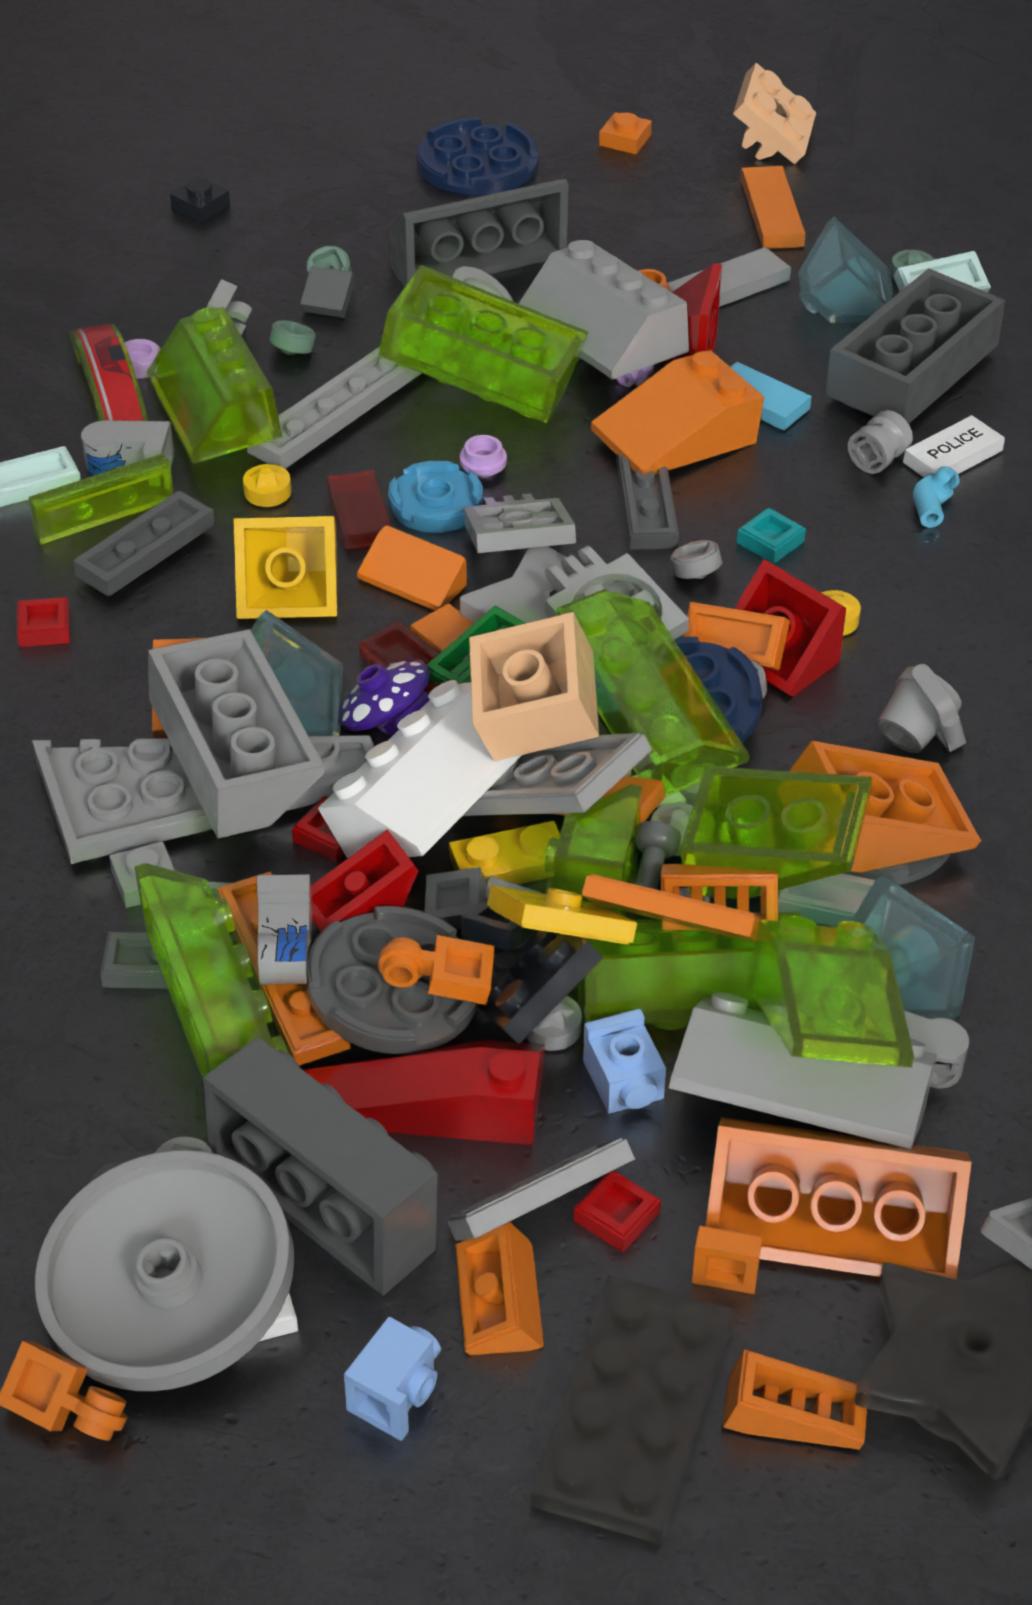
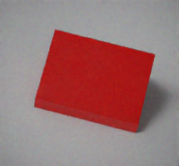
[734,559,846,697]

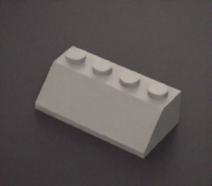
[517,240,689,380]
[148,629,325,838]
[669,993,937,1149]

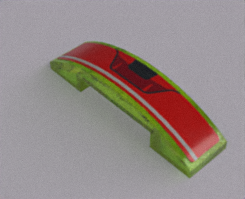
[68,323,148,421]

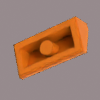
[357,526,467,611]
[455,1221,544,1355]

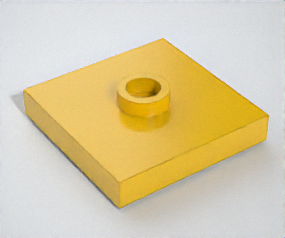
[487,885,637,945]

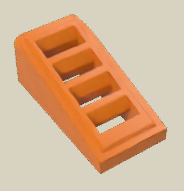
[661,864,778,930]
[722,1349,869,1450]

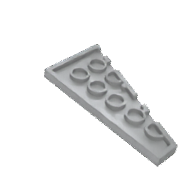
[32,736,375,864]

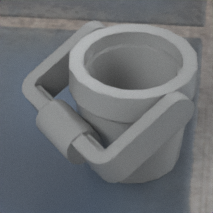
[877,664,966,753]

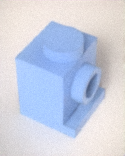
[583,1009,666,1114]
[344,1317,441,1441]

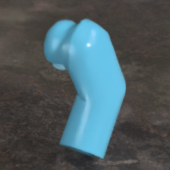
[913,466,960,528]

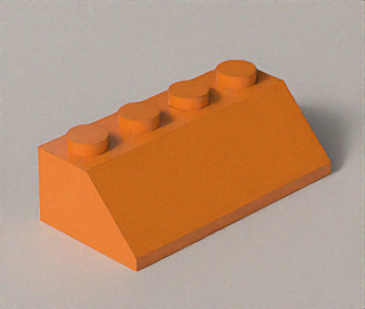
[706,1117,972,1288]

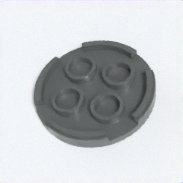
[306,906,478,1054]

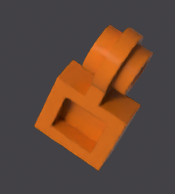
[378,935,495,1005]
[0,1341,128,1441]

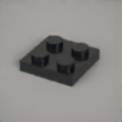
[478,930,603,1044]

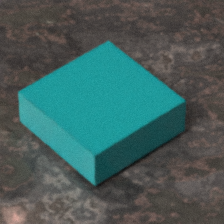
[737,508,806,564]

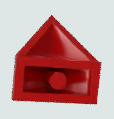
[311,829,418,932]

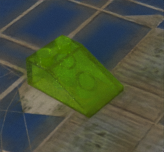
[680,766,873,899]
[747,915,914,1068]

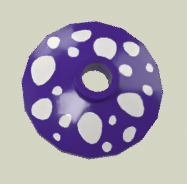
[337,659,431,732]

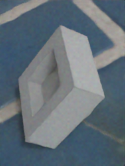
[109,841,180,908]

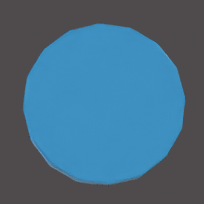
[388,460,483,533]

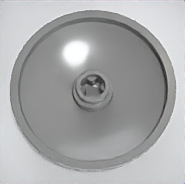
[35,1150,294,1391]

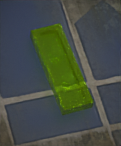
[29,454,173,544]

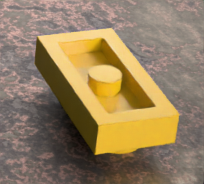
[449,821,571,886]

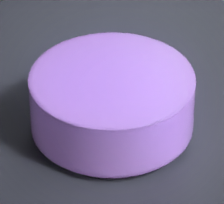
[121,339,162,379]

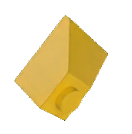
[234,516,337,620]

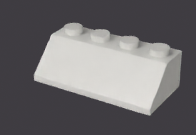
[318,680,521,858]

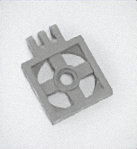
[463,493,576,553]
[545,545,689,680]

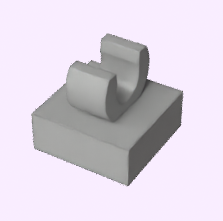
[197,279,252,344]

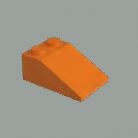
[590,350,764,475]
[778,740,981,873]

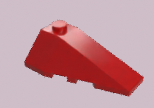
[303,1040,545,1145]

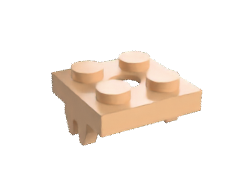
[733,63,816,164]

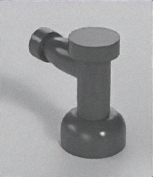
[633,821,681,916]

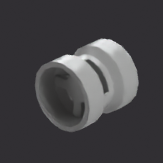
[848,410,913,474]

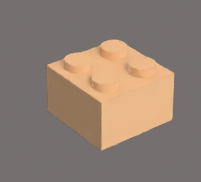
[469,612,599,761]

